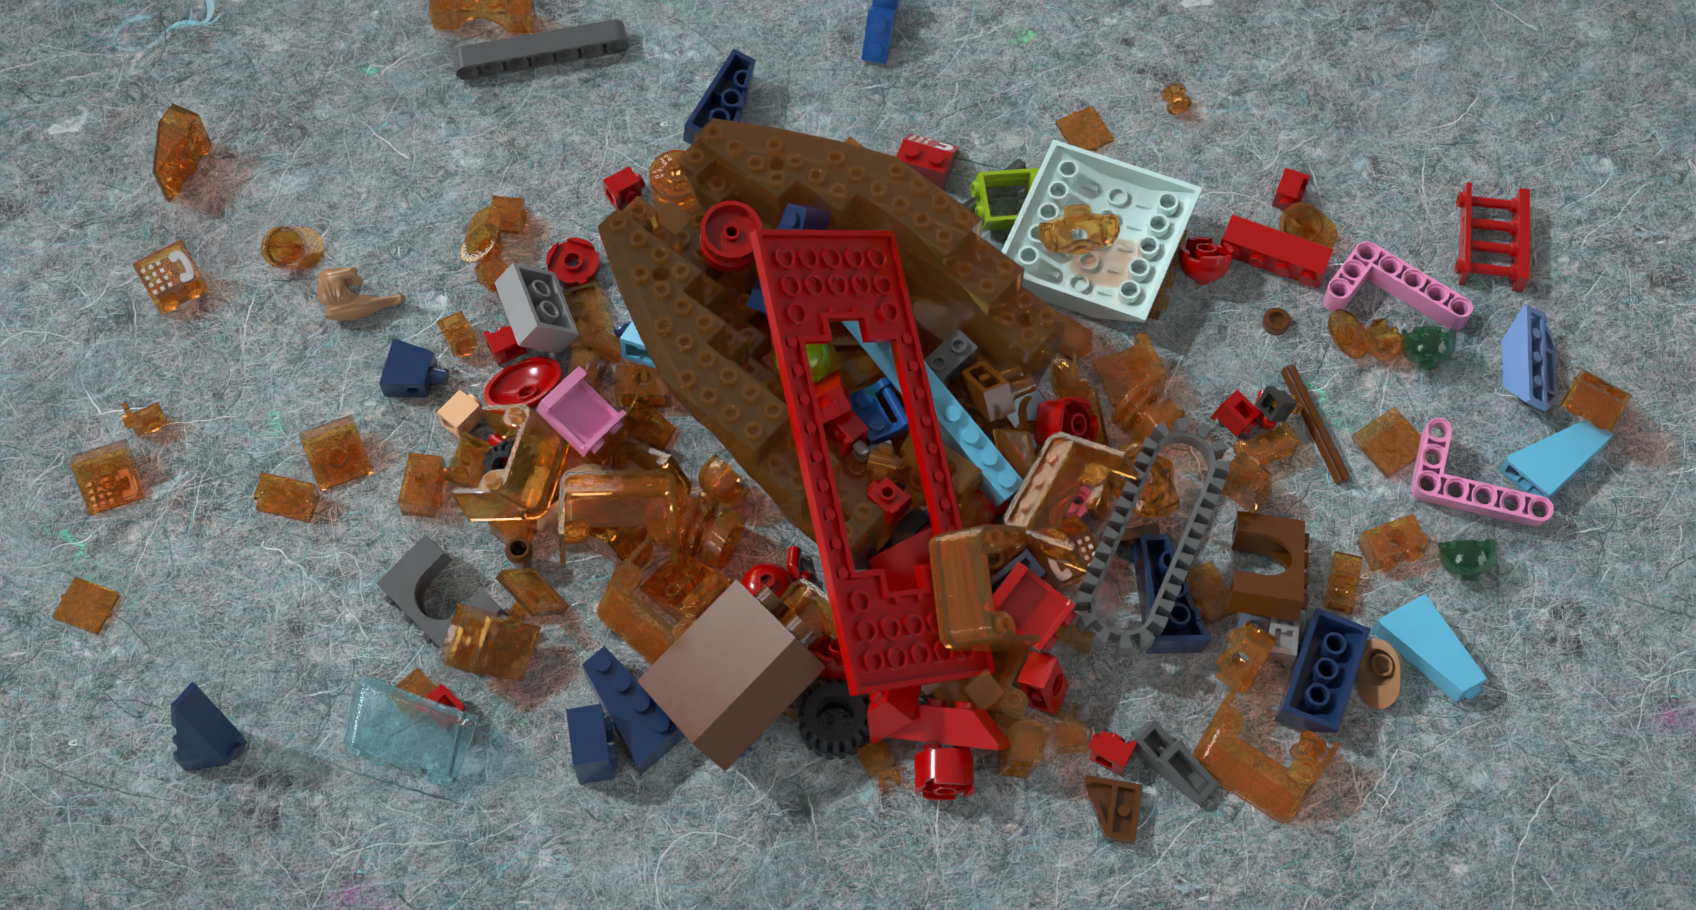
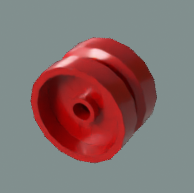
[700,201,762,273]

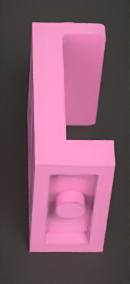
[536,366,627,457]

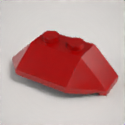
[888,698,1010,750]

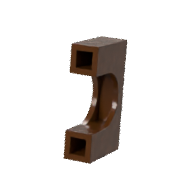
[1229,510,1310,621]

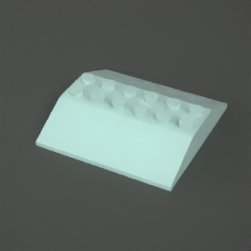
[993,139,1202,323]

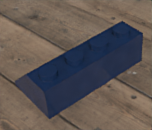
[1274,608,1371,733]

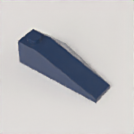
[171,682,247,771]

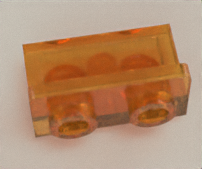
[1185,561,1237,626]

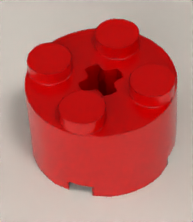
[1034,396,1099,455]
[914,743,975,801]

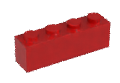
[1220,214,1333,288]

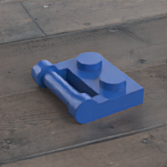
[851,377,910,446]

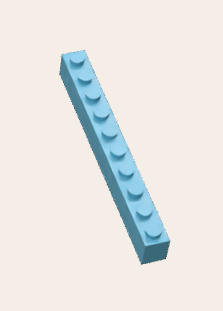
[842,321,1026,509]

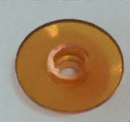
[1328,309,1369,359]

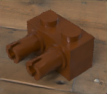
[960,361,1036,422]

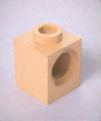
[437,390,484,440]

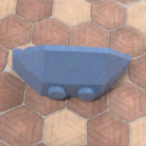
[1502,305,1558,411]

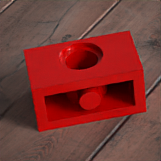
[1017,651,1069,715]

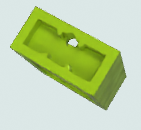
[971,168,1039,231]

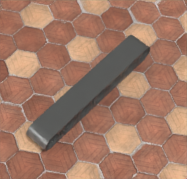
[452,19,629,80]

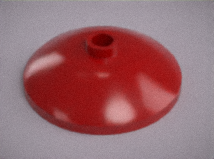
[484,357,563,414]

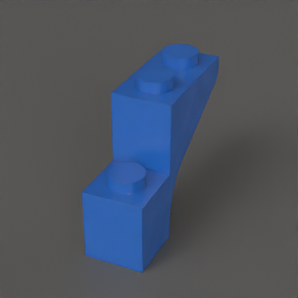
[861,0,901,64]

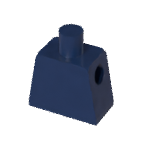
[379,339,449,398]

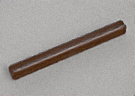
[1281,364,1350,485]

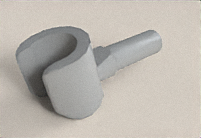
[851,440,892,462]

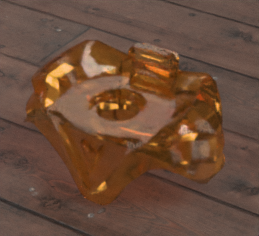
[1038,204,1120,255]
[1107,440,1180,518]

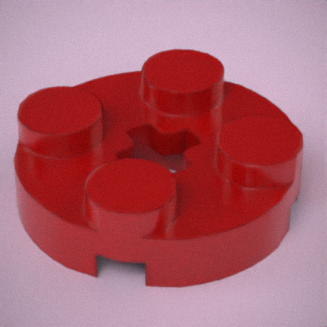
[546,237,600,290]

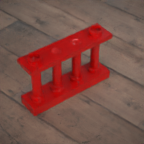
[1455,182,1530,292]

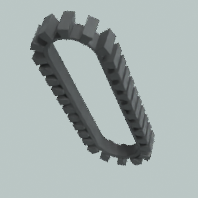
[1073,418,1230,657]

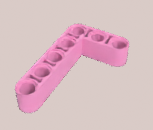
[1323,241,1473,330]
[1411,418,1554,527]

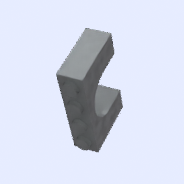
[376,534,509,665]

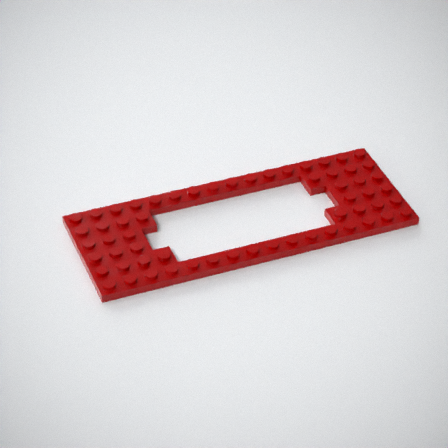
[750,229,996,696]

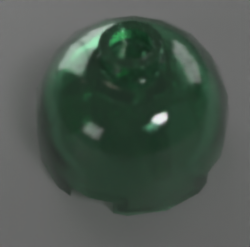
[1400,326,1457,370]
[1438,539,1497,581]

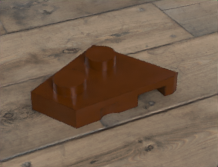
[1084,775,1142,845]

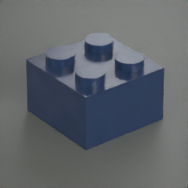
[566,703,619,785]

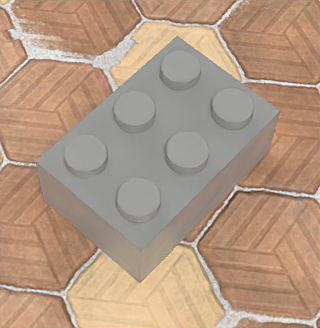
[495,263,579,354]

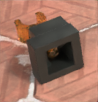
[1255,386,1305,422]

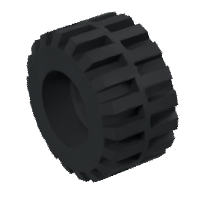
[798,678,870,760]

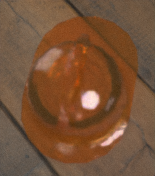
[1279,202,1338,249]
[460,206,504,268]
[261,226,325,269]

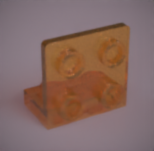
[1093,331,1167,407]

